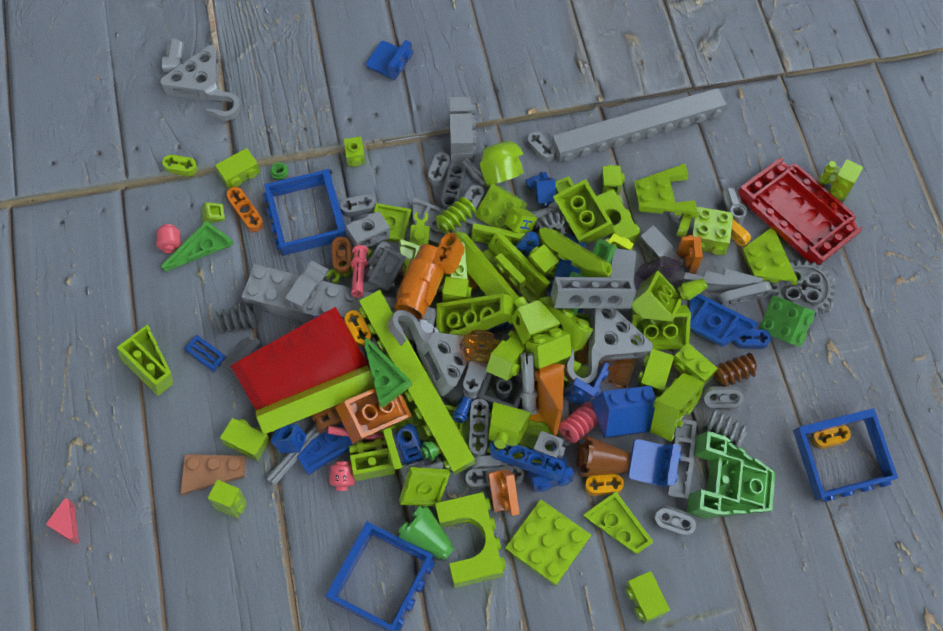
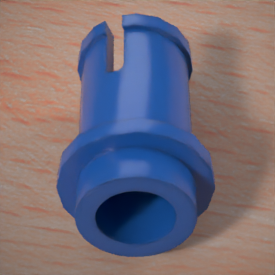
[525,171,548,190]
[452,396,473,423]

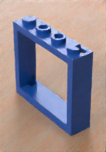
[263,169,347,256]
[793,408,898,502]
[325,521,435,631]

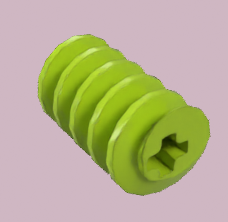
[436,197,476,235]

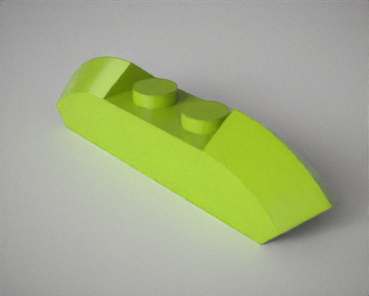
[538,227,612,278]

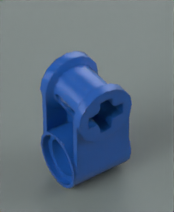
[397,424,424,465]

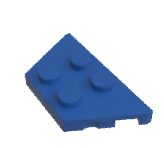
[689,294,758,347]

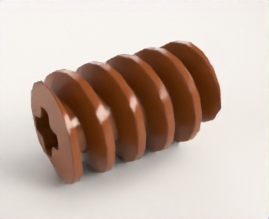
[714,353,757,386]

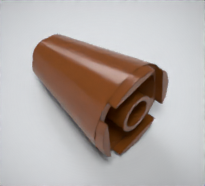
[576,436,631,477]

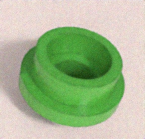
[270,162,289,180]
[420,441,438,461]

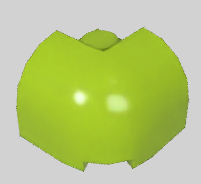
[480,141,524,186]

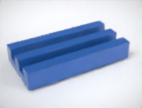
[184,335,227,372]

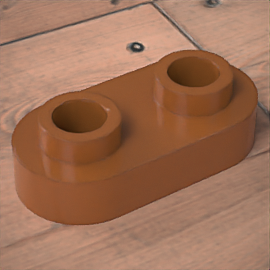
[332,237,352,274]

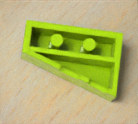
[117,324,173,396]
[486,330,528,380]

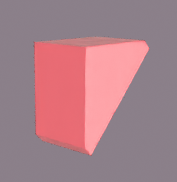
[46,498,79,544]

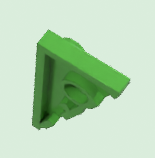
[161,221,234,272]
[364,338,412,408]

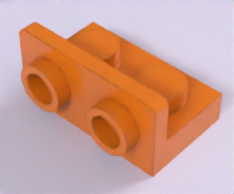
[676,235,703,274]
[488,469,520,516]

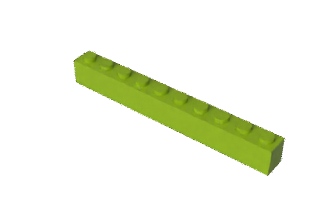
[358,290,475,475]

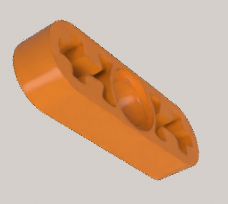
[227,187,263,232]

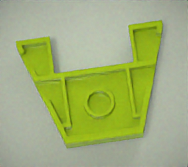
[634,164,698,217]

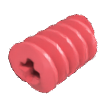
[558,403,598,443]

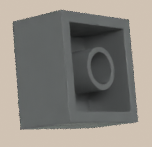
[479,372,523,410]

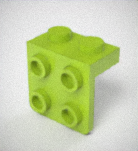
[692,207,733,255]

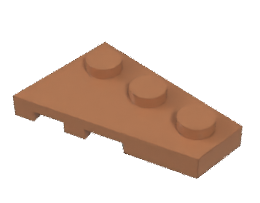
[180,454,247,496]

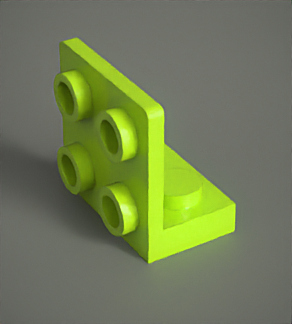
[475,184,528,230]

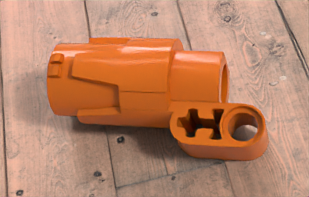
[394,233,465,320]

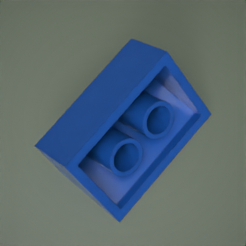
[591,386,656,438]

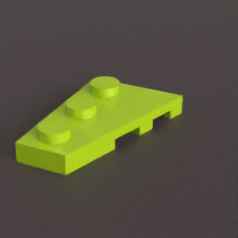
[583,492,654,555]

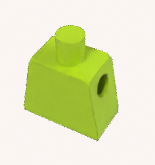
[512,296,560,345]
[488,402,531,449]

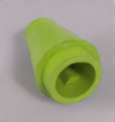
[678,278,708,301]

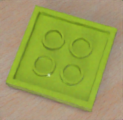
[505,499,591,586]

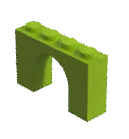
[435,492,506,588]

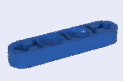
[490,441,565,480]

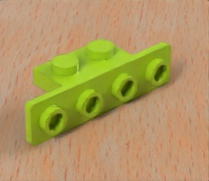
[483,248,545,303]

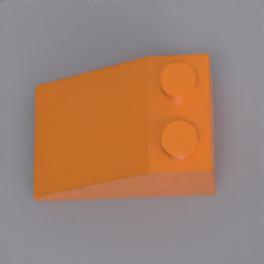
[534,363,564,436]
[335,388,412,444]

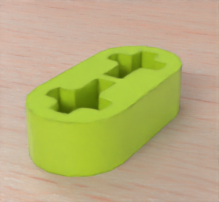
[162,155,198,176]
[676,214,692,237]

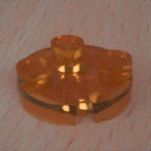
[461,330,501,364]

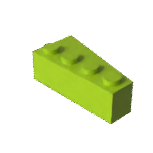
[436,293,516,337]

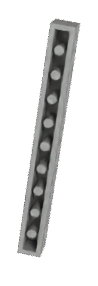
[552,88,726,162]

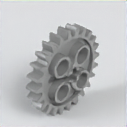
[772,260,836,317]

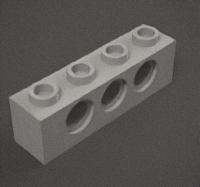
[551,277,636,309]

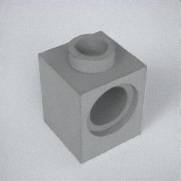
[533,431,566,459]

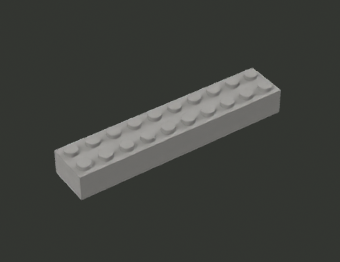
[242,264,437,344]

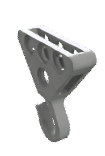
[160,45,241,121]
[564,308,653,384]
[388,310,476,396]

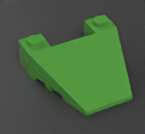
[687,431,775,519]

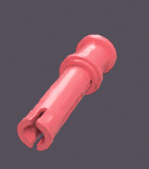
[351,245,369,298]

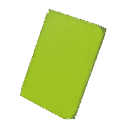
[201,202,225,223]

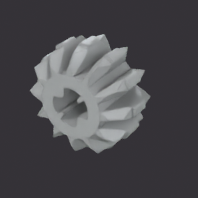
[538,212,570,236]

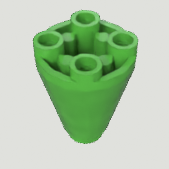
[398,505,455,561]

